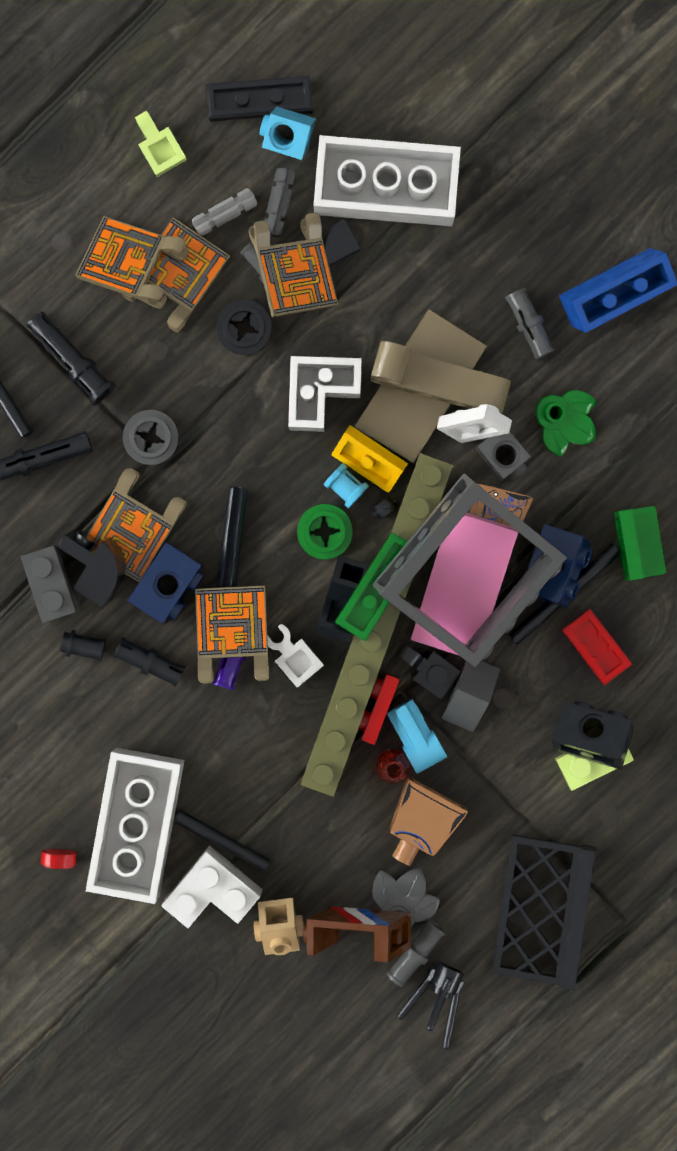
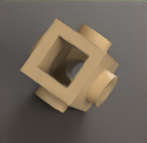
[254,898,304,955]

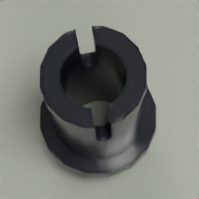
[60,630,106,661]

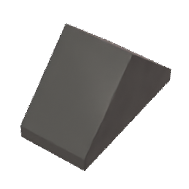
[441,661,500,732]

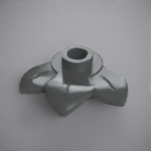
[372,867,440,927]

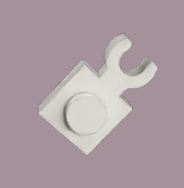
[267,624,324,687]

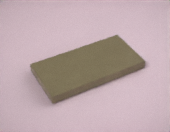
[354,309,487,464]

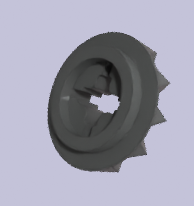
[123,410,179,465]

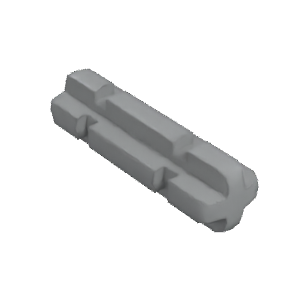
[192,188,257,236]

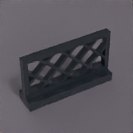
[492,834,596,991]

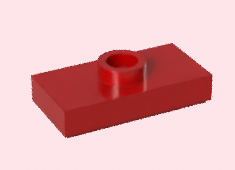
[561,609,632,685]

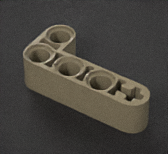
[370,341,511,414]

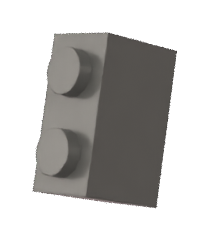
[20,545,82,623]

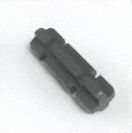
[264,167,296,237]

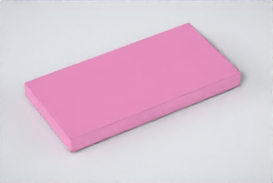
[411,513,518,655]

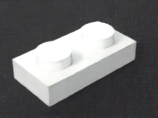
[437,404,512,443]

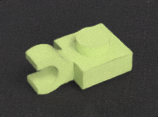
[135,111,187,177]

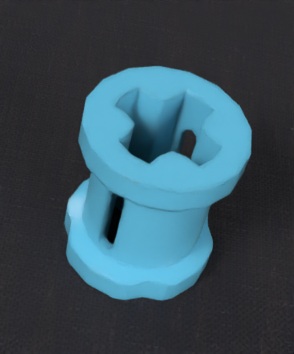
[323,463,369,509]

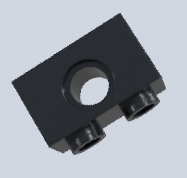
[552,701,634,770]

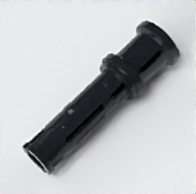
[27,311,116,406]

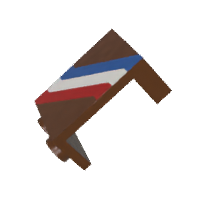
[303,906,411,962]

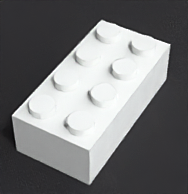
[314,135,461,226]
[86,748,185,904]

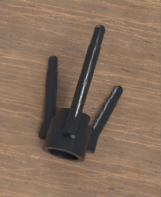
[397,962,465,1050]

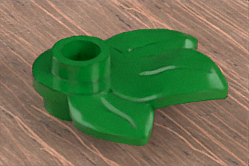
[535,390,596,456]

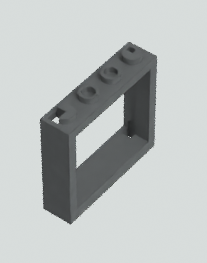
[372,473,567,667]

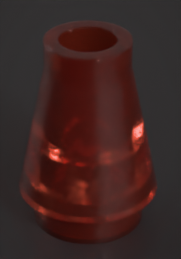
[376,749,410,784]

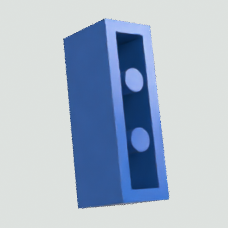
[559,248,677,333]

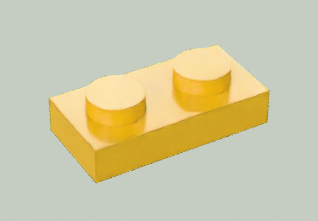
[331,425,408,493]

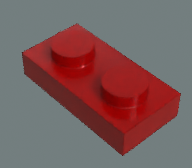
[358,673,400,745]

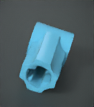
[387,699,447,774]

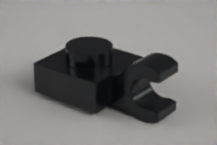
[398,645,461,699]

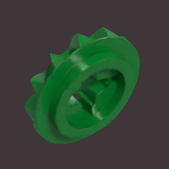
[297,504,353,560]

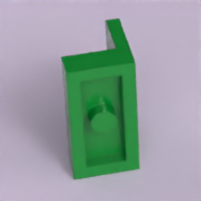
[613,506,666,581]

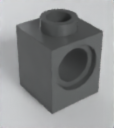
[475,431,531,481]

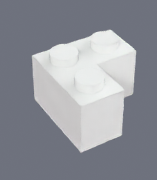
[288,356,362,432]
[161,845,262,928]

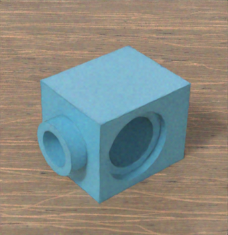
[259,106,316,160]

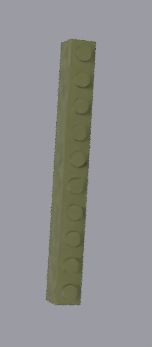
[301,453,453,797]

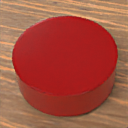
[41,849,77,869]

